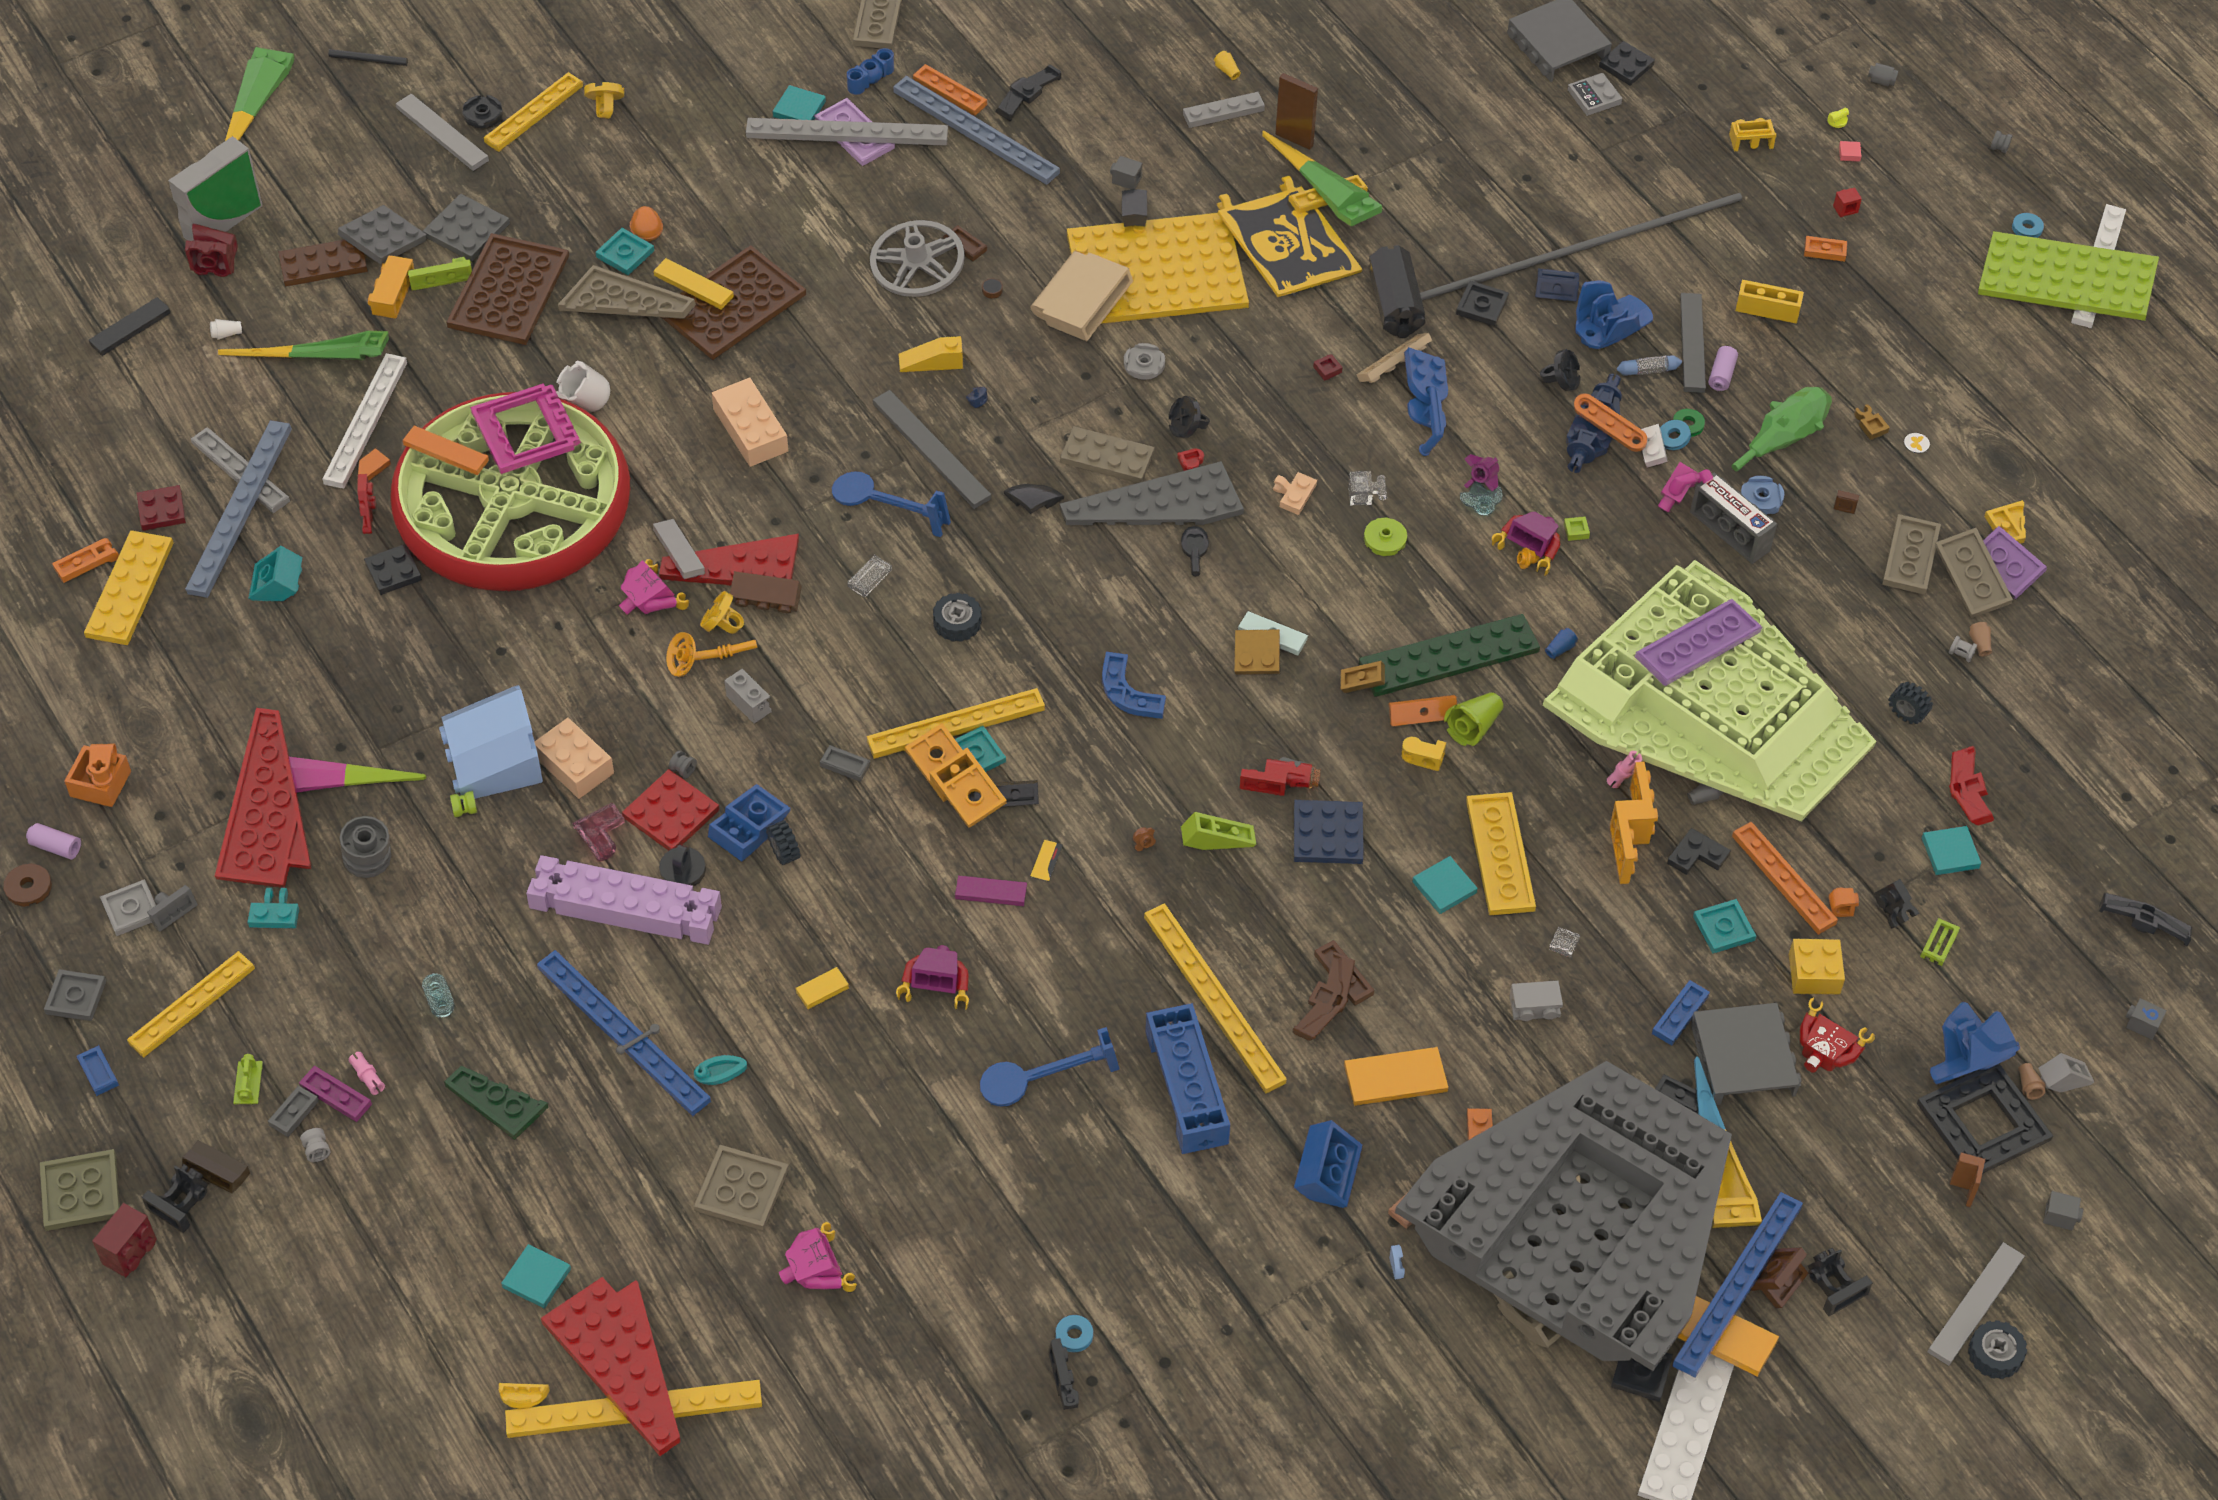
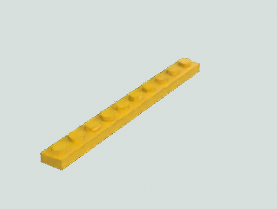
[1144,903,1287,1094]
[505,1380,762,1438]

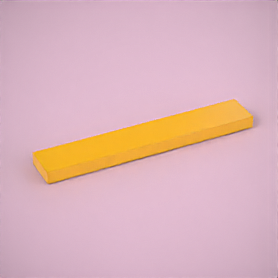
[484,72,583,152]
[127,951,255,1058]

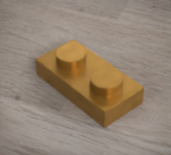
[1341,661,1385,693]

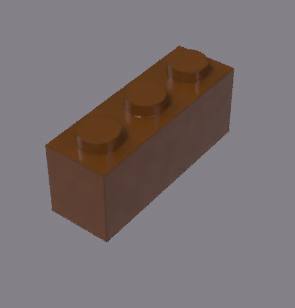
[730,571,802,613]

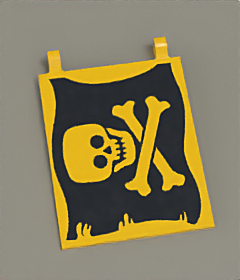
[1217,176,1363,297]

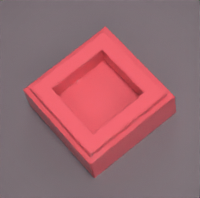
[1839,141,1861,161]

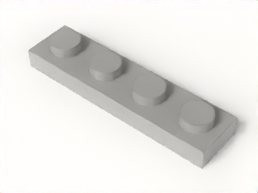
[1183,92,1265,128]

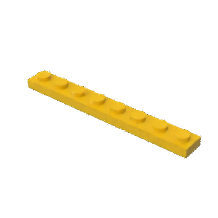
[867,688,1045,759]

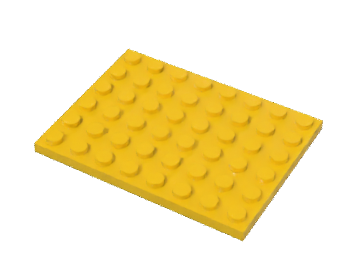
[1067,213,1249,324]

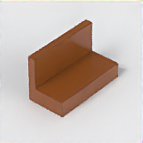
[1950,1153,1985,1207]

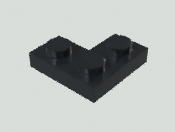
[1667,828,1731,875]

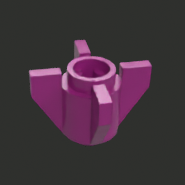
[1464,454,1499,491]

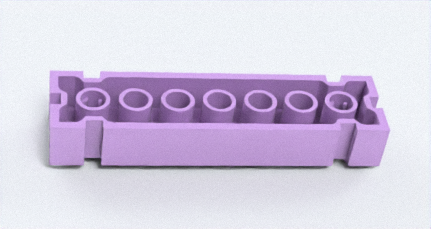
[526,855,722,945]

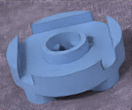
[1741,476,1784,514]

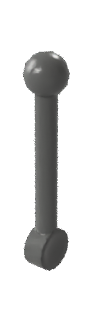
[616,1024,660,1055]

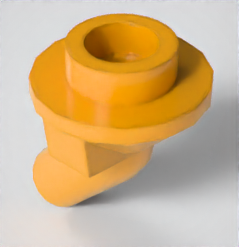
[1517,548,1542,569]

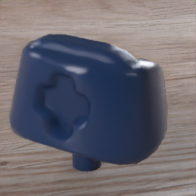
[966,387,988,408]

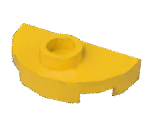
[499,1383,550,1409]

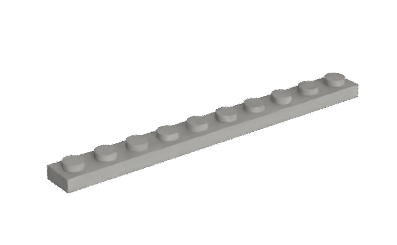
[746,118,948,145]

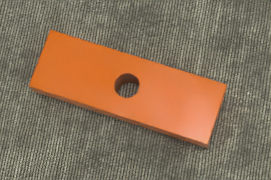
[1389,695,1457,726]

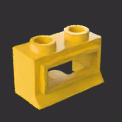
[1729,118,1776,152]

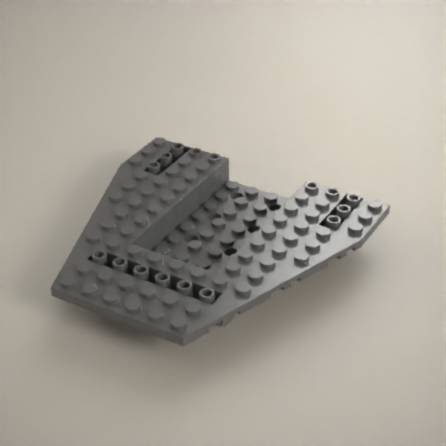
[1395,1061,1732,1371]

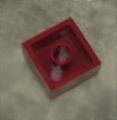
[92,1203,157,1278]

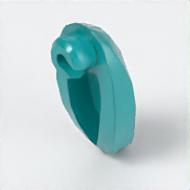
[694,1055,747,1085]

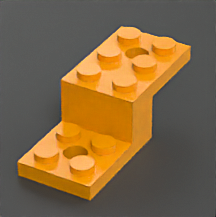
[905,723,1007,828]
[1610,762,1658,884]

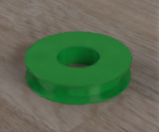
[1673,409,1705,437]

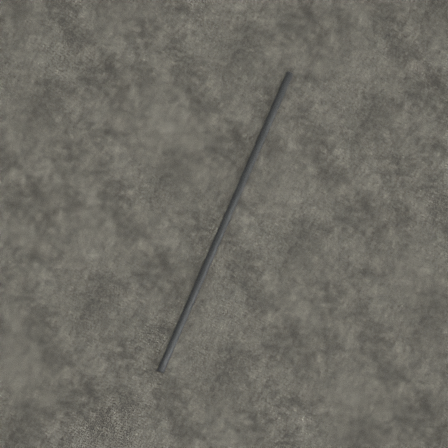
[1420,193,1742,301]

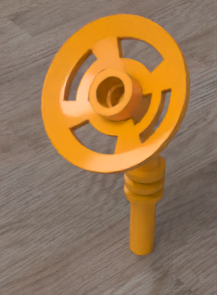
[666,632,758,677]

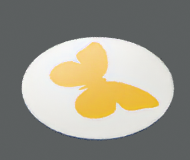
[1904,433,1930,453]

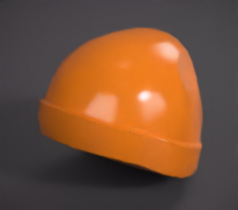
[630,206,663,241]

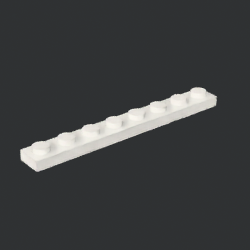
[2071,204,2126,328]
[323,353,407,489]

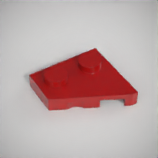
[357,474,377,534]

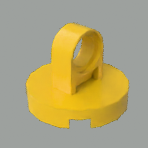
[584,82,624,119]
[700,591,744,634]

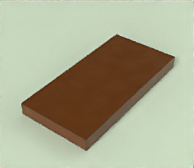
[1275,73,1318,150]

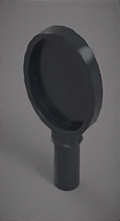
[1181,526,1209,577]

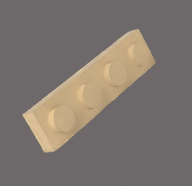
[1357,333,1432,383]

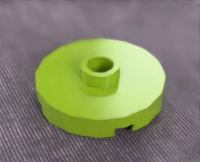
[1364,518,1407,556]

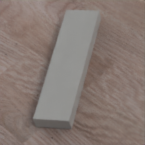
[653,519,705,579]

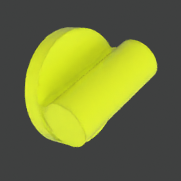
[1827,108,1849,128]

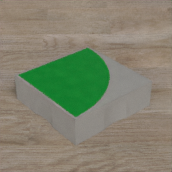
[168,136,263,241]

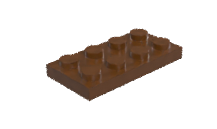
[278,239,368,287]

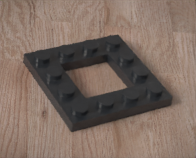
[1917,1064,2053,1174]

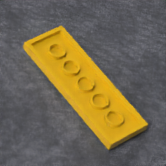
[84,531,174,645]
[1466,792,1536,915]

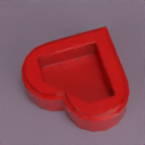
[1177,449,1204,471]

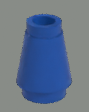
[1545,628,1578,659]

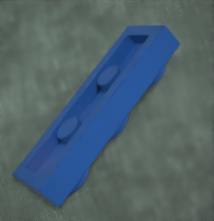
[1652,980,1710,1046]

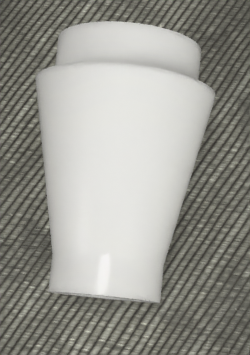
[210,319,242,340]

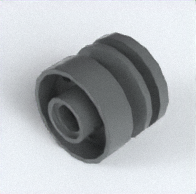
[340,816,391,878]

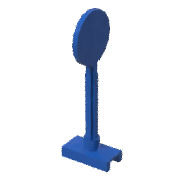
[832,471,951,537]
[980,1027,1120,1107]

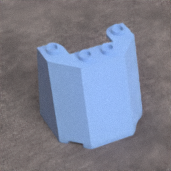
[439,685,543,802]

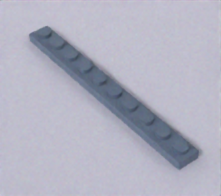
[893,76,1060,185]
[185,420,292,598]

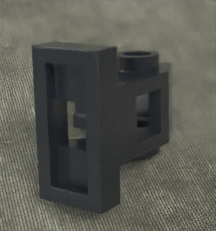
[142,1164,209,1233]
[1807,1247,1873,1316]

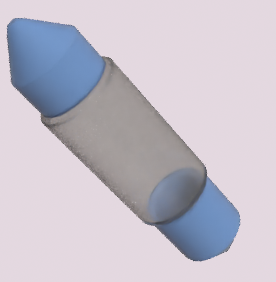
[1617,355,1682,376]

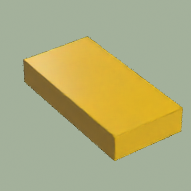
[796,967,849,1009]

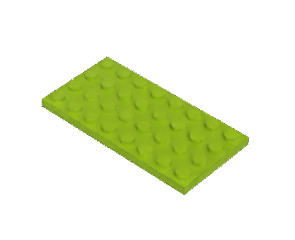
[1978,231,2159,321]

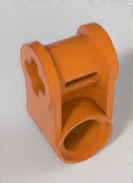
[88,744,117,788]

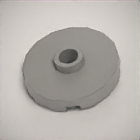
[1124,343,1165,379]

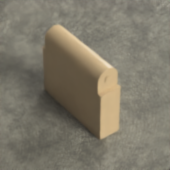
[1030,251,1133,341]

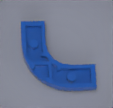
[1102,652,1166,719]

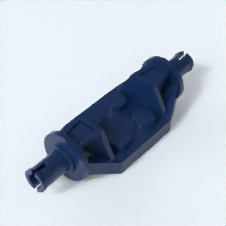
[1566,374,1622,473]

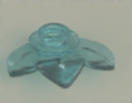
[1460,481,1502,516]

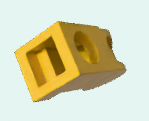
[1401,737,1446,771]

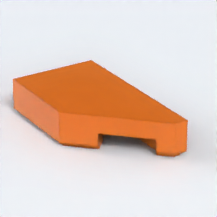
[358,448,391,481]

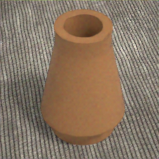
[1969,622,1992,656]
[2018,1063,2046,1100]

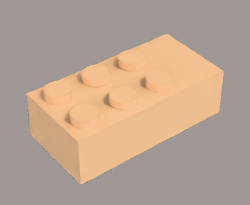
[712,378,788,467]

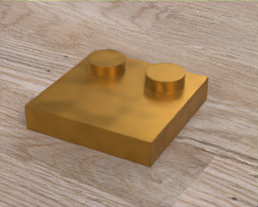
[1235,629,1280,675]

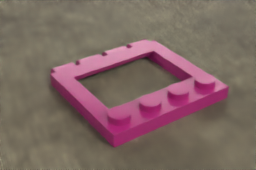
[470,383,581,474]

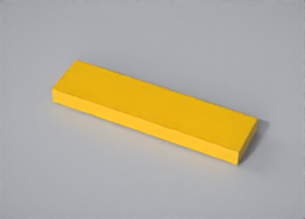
[1288,175,1368,214]
[654,258,734,310]

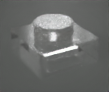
[1549,927,1580,958]

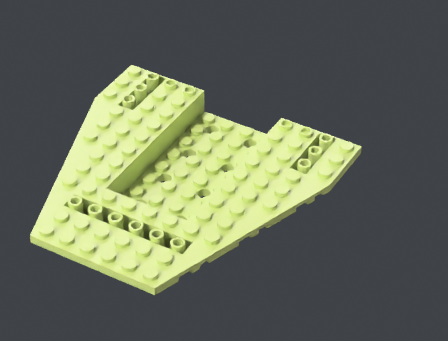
[1543,560,1876,821]

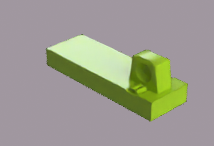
[408,257,472,291]

